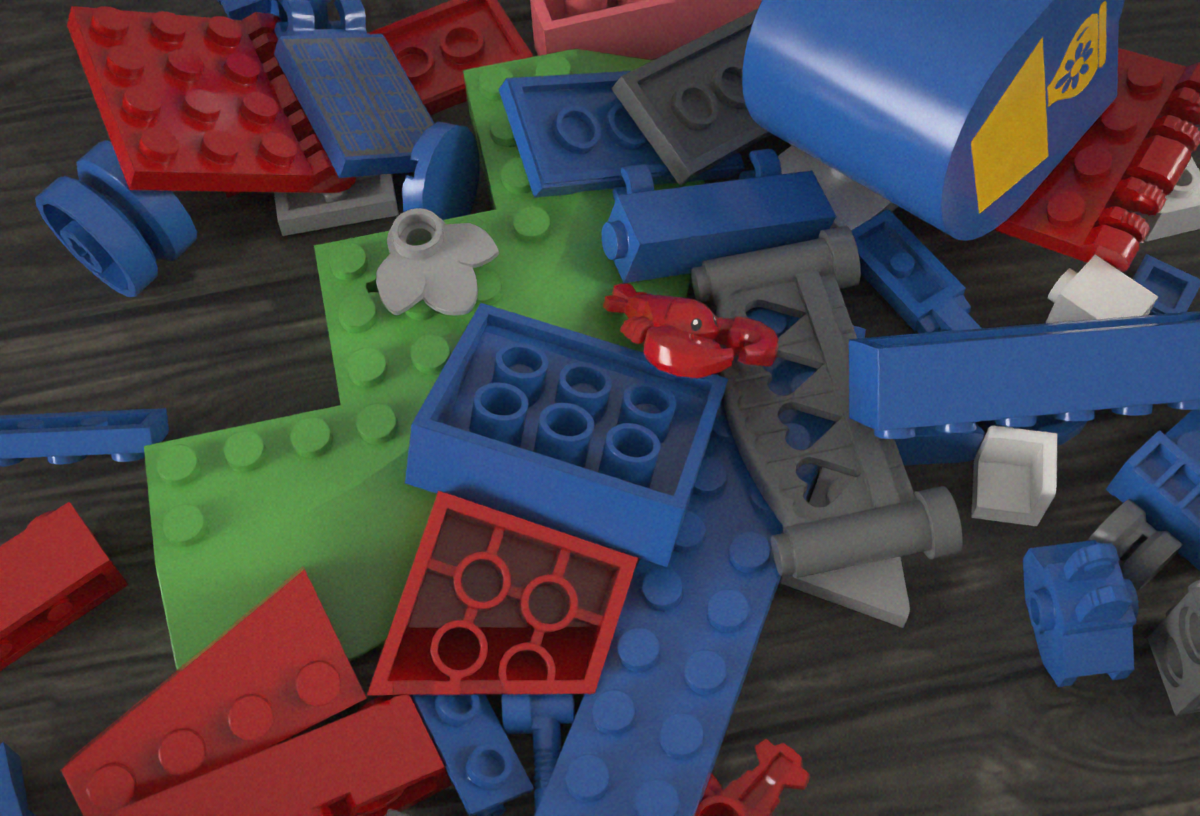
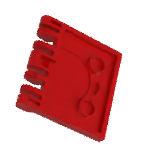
[67,6,357,193]
[994,48,1200,272]

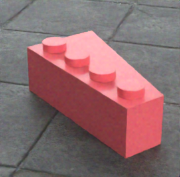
[530,0,762,60]

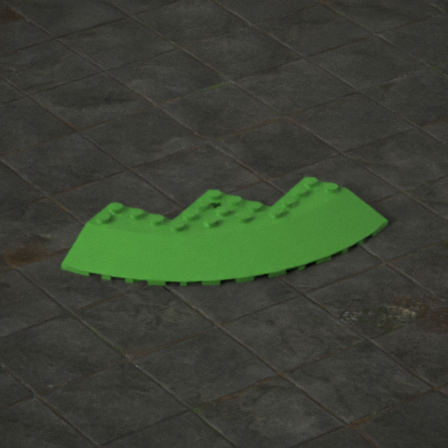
[144,49,705,670]

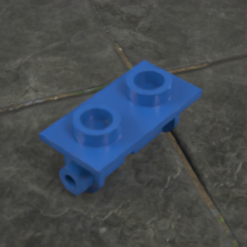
[410,694,534,816]

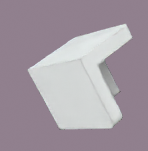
[971,426,1057,526]

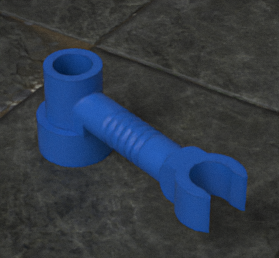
[502,694,575,816]

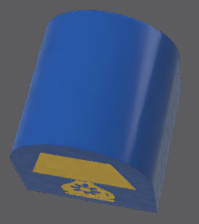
[742,0,1119,241]

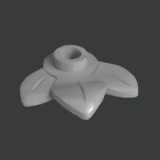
[376,208,499,316]

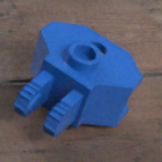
[1023,540,1139,687]

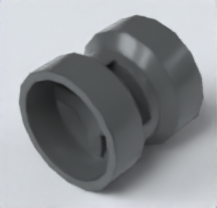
[1087,499,1183,593]

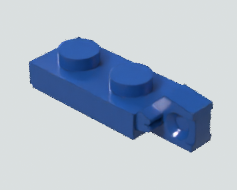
[851,209,982,334]

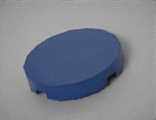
[402,122,480,220]

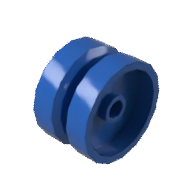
[35,140,197,297]

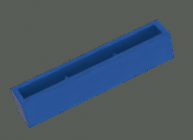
[849,311,1200,439]

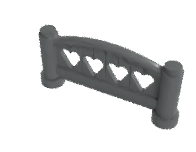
[691,226,962,578]

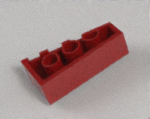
[61,566,366,816]
[116,695,452,816]

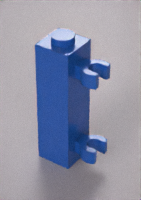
[601,149,837,283]

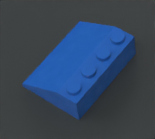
[405,303,728,567]

